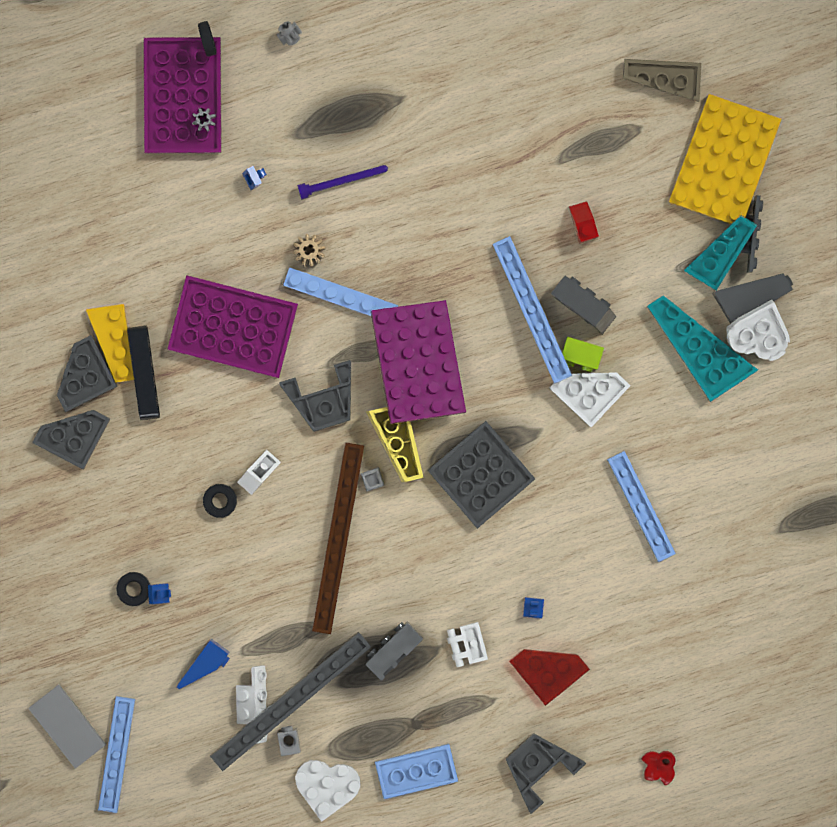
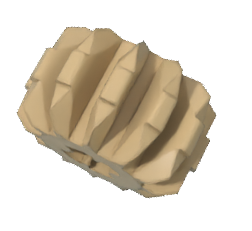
[293,234,326,267]

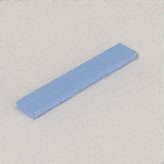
[607,451,676,562]
[98,696,135,813]

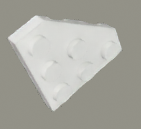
[549,372,631,427]

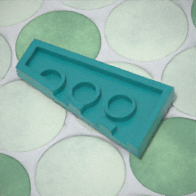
[684,215,757,291]

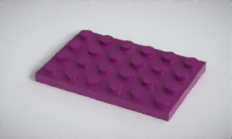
[144,37,222,154]
[167,275,298,378]
[371,300,466,424]

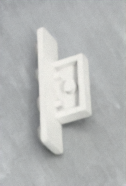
[236,665,268,744]

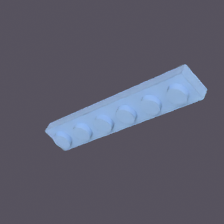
[283,267,398,316]

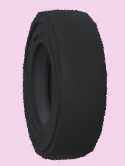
[198,21,216,56]
[203,484,237,518]
[116,572,150,606]

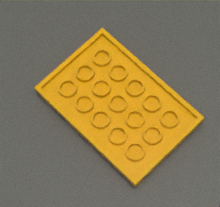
[669,94,782,224]

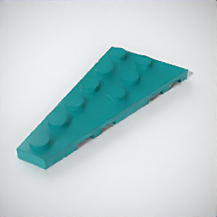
[647,295,758,402]

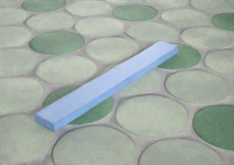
[493,236,572,384]

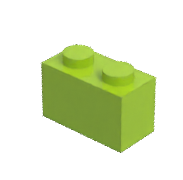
[562,337,604,372]

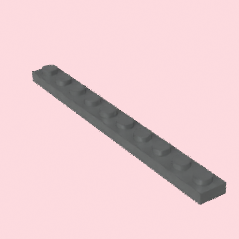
[210,632,371,771]

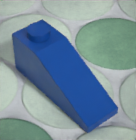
[176,639,230,689]

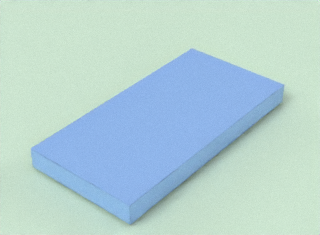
[375,744,458,799]

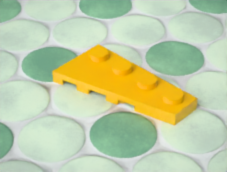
[86,304,134,383]

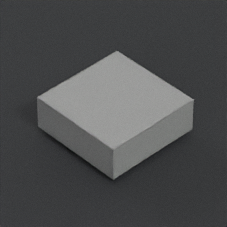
[361,467,385,491]

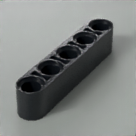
[127,325,160,421]

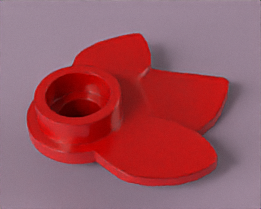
[641,751,676,785]

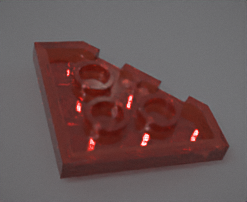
[509,649,590,706]

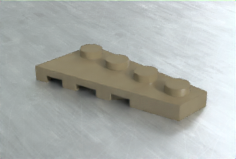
[623,59,701,102]

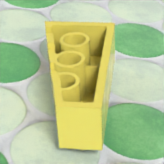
[366,407,424,482]

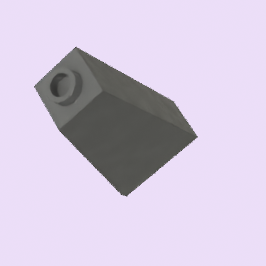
[712,273,793,324]

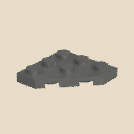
[57,335,118,412]
[32,410,111,470]

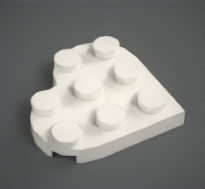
[726,300,790,361]
[295,760,360,822]

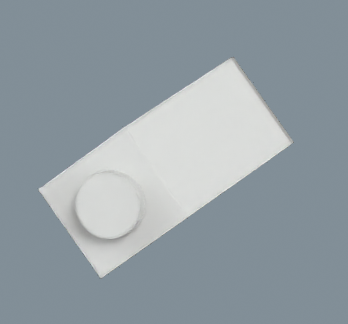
[237,450,281,495]

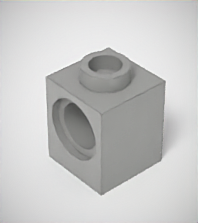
[277,726,301,756]

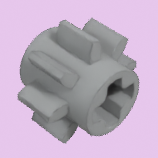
[276,21,302,45]
[192,108,216,132]

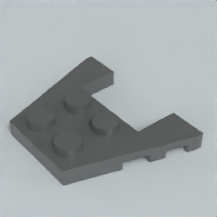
[279,360,351,432]
[506,733,586,814]

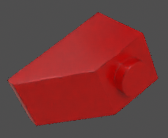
[569,201,599,243]

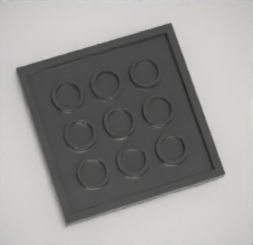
[428,421,535,529]

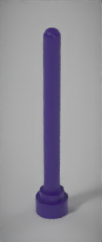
[297,165,388,200]

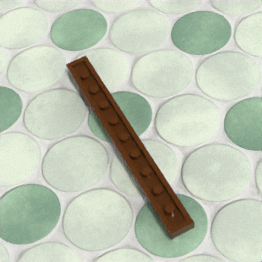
[312,442,364,635]

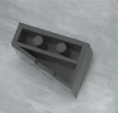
[551,276,617,335]
[365,621,423,681]

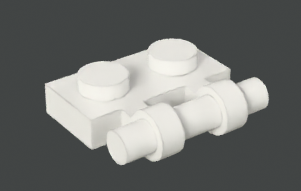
[447,622,488,667]

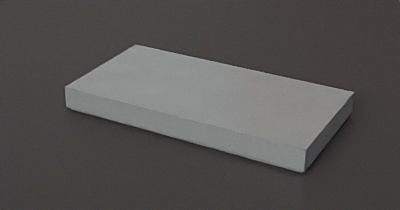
[28,684,106,769]

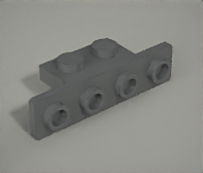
[740,195,763,273]

